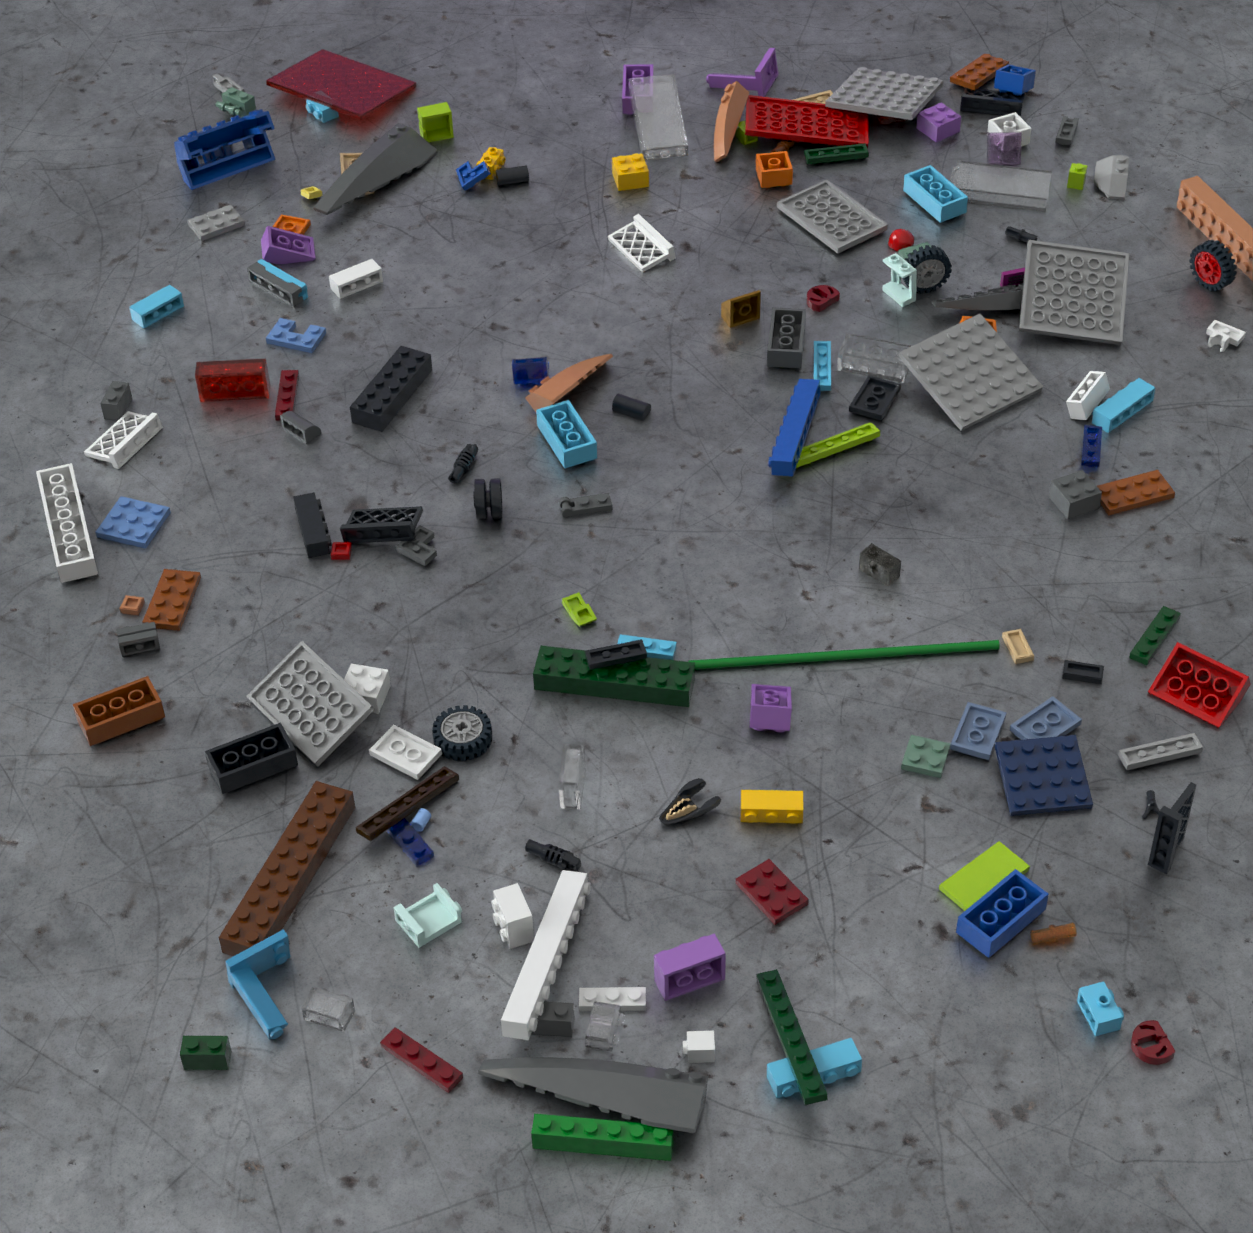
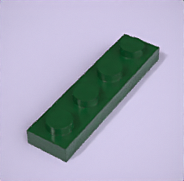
[804,143,869,164]
[1129,606,1181,666]

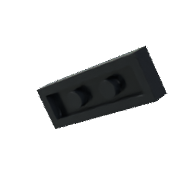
[585,639,647,670]

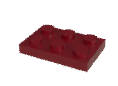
[736,859,809,925]

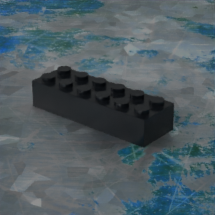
[350,346,432,432]

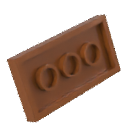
[950,54,1009,90]
[1097,470,1175,516]
[142,569,201,631]

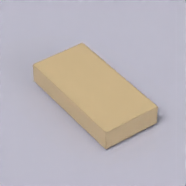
[1002,629,1034,664]

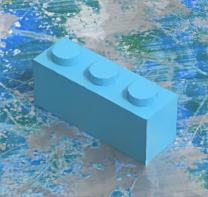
[129,285,184,328]

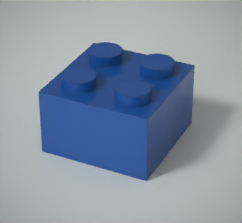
[994,64,1036,95]

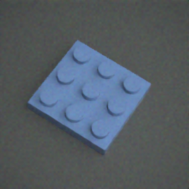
[95,496,171,549]

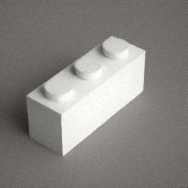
[329,259,383,299]
[1066,371,1110,420]

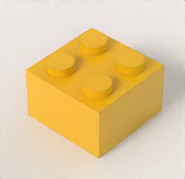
[612,153,649,191]

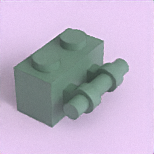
[216,87,256,117]

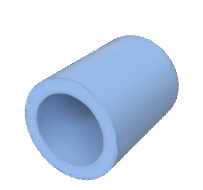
[410,808,431,832]

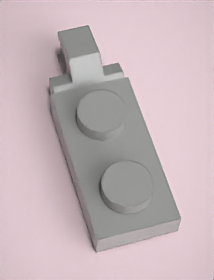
[212,74,245,93]

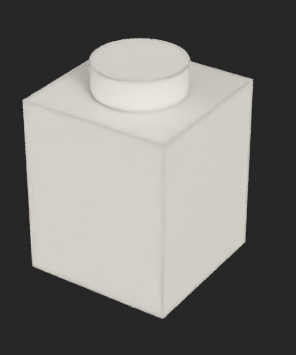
[683,1030,715,1063]

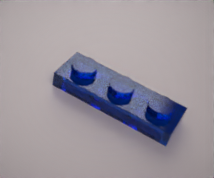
[1081,425,1102,467]
[387,818,434,867]

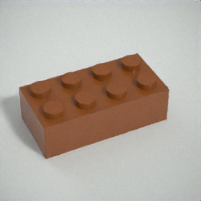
[73,676,165,746]

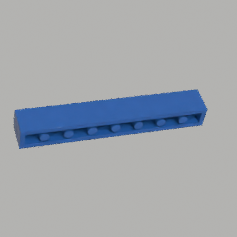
[768,379,821,477]

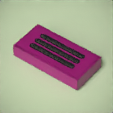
[1000,267,1025,287]

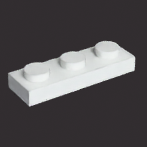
[579,987,646,1011]

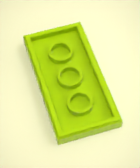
[939,841,1030,911]

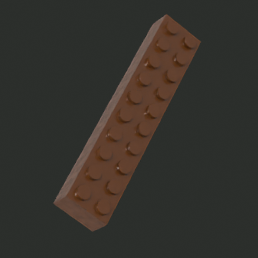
[218,781,355,956]

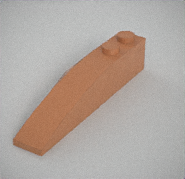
[714,81,750,163]
[525,354,613,412]

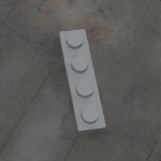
[1118,733,1203,770]

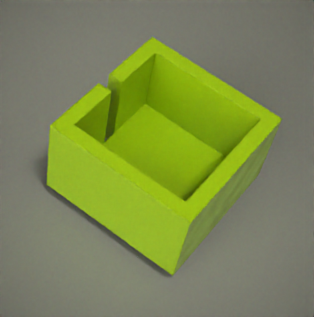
[417,102,454,143]

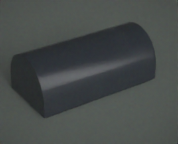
[496,165,529,186]
[612,393,651,420]

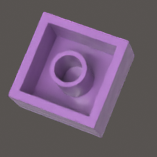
[916,102,961,142]

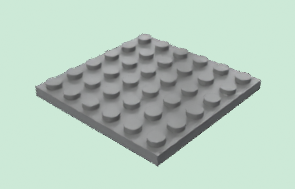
[825,67,943,120]
[1019,240,1129,345]
[898,314,1043,431]

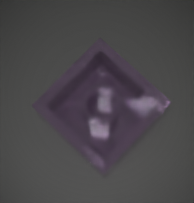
[987,131,1022,165]

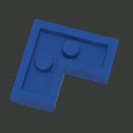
[456,161,491,191]

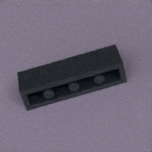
[293,492,332,558]

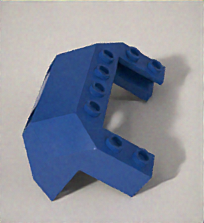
[174,109,276,190]

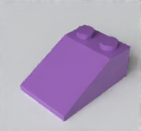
[261,226,315,265]
[750,684,792,732]

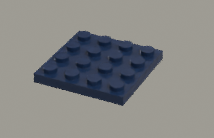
[995,735,1093,816]

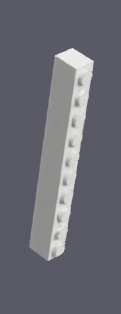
[501,870,591,1040]

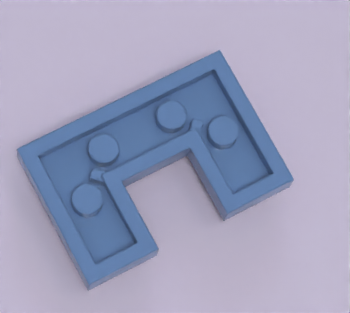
[266,318,326,353]

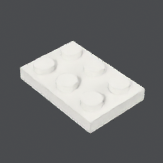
[369,724,442,780]

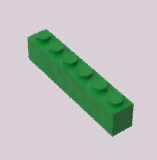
[531,1113,674,1161]

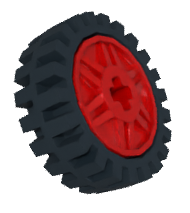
[1189,240,1237,291]

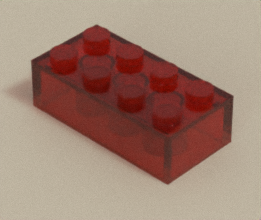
[195,359,271,402]

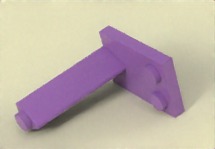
[706,48,779,97]

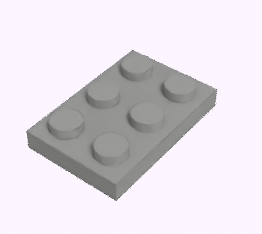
[187,205,245,241]

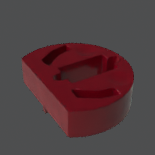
[807,285,840,312]
[1131,1020,1175,1065]

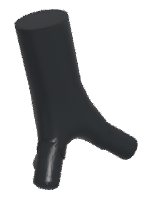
[1142,790,1160,819]

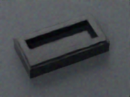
[1062,660,1104,685]

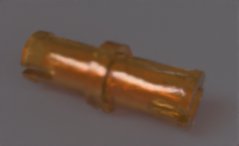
[1030,922,1077,944]

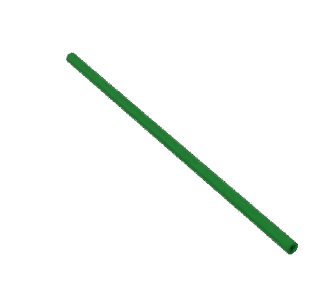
[688,640,1000,670]

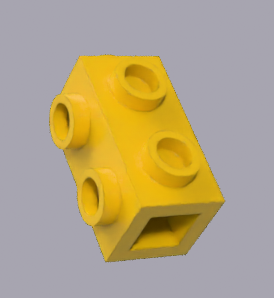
[476,147,506,180]

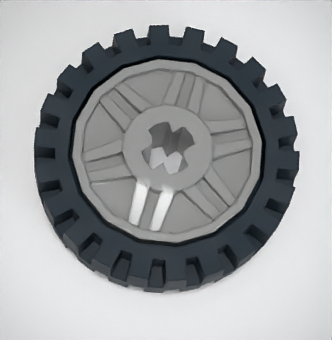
[903,245,952,294]
[432,705,492,761]

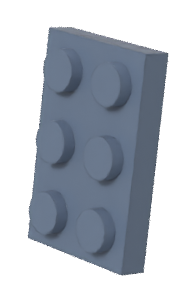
[1010,696,1082,740]
[950,702,1007,760]

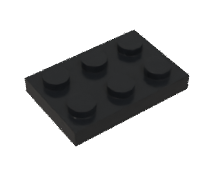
[849,375,901,421]

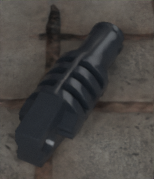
[448,444,479,484]
[525,839,581,871]

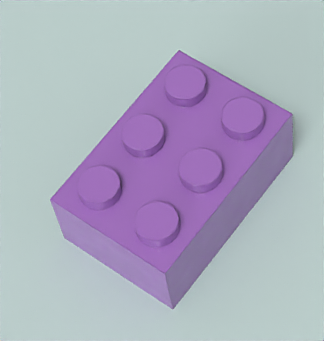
[654,933,726,1001]

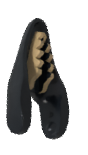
[659,778,721,825]

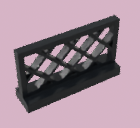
[960,87,1025,117]
[340,506,423,544]
[1148,782,1197,875]

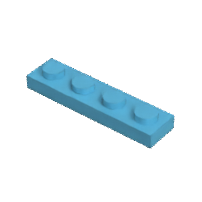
[814,341,831,391]

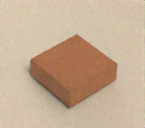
[119,595,145,616]

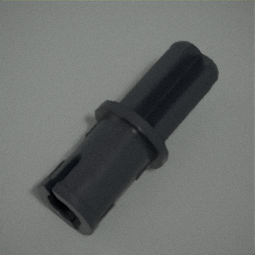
[1005,226,1038,243]

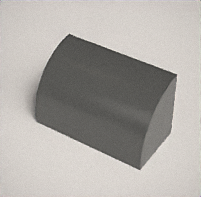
[280,411,322,444]

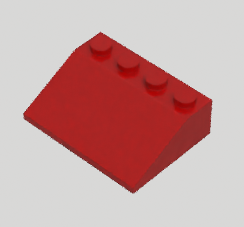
[1148,642,1251,728]

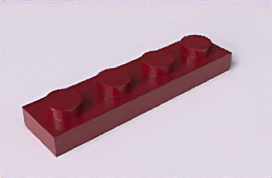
[275,370,299,421]
[380,1027,463,1093]

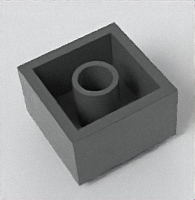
[1049,470,1102,519]

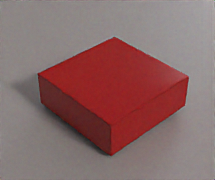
[331,542,352,560]

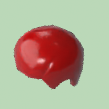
[888,229,914,252]

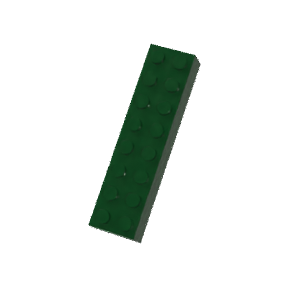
[533,645,695,707]

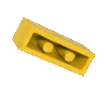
[741,790,803,824]

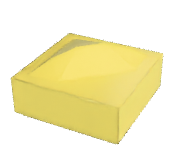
[300,186,322,199]

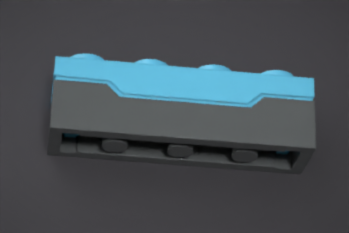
[247,259,308,307]

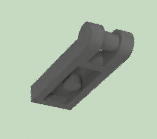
[1055,116,1079,145]
[559,493,613,517]

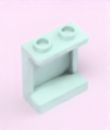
[393,883,462,948]

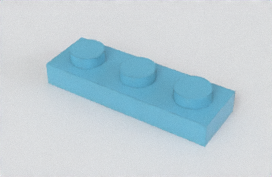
[617,634,677,660]

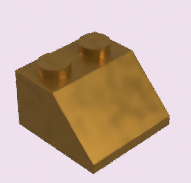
[721,290,761,328]

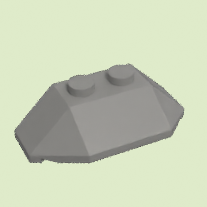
[1094,155,1129,200]

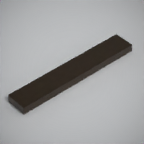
[356,766,459,842]

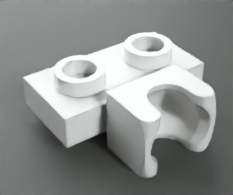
[1206,320,1246,352]

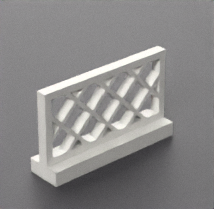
[607,214,676,273]
[84,411,163,469]

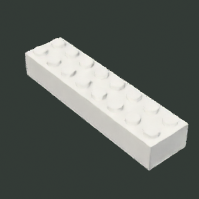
[36,463,98,583]

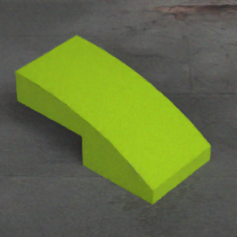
[562,592,597,627]

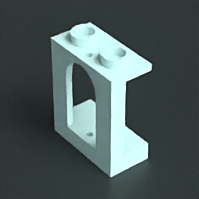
[883,253,917,307]

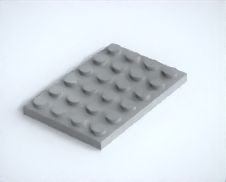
[777,179,888,253]
[246,641,375,766]

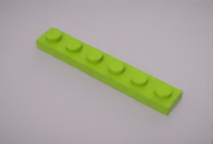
[796,422,880,468]

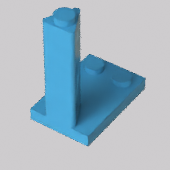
[225,929,290,1040]

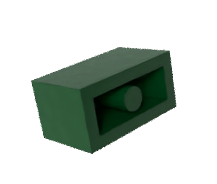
[180,1036,232,1070]

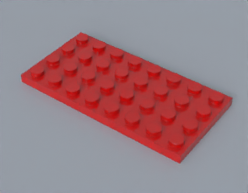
[745,95,869,149]

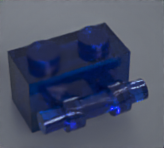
[512,357,549,386]

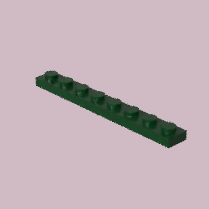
[756,969,828,1105]

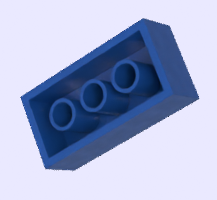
[956,869,1049,958]

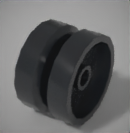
[473,478,503,520]

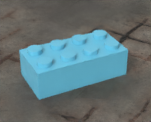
[903,165,968,223]
[536,400,597,469]

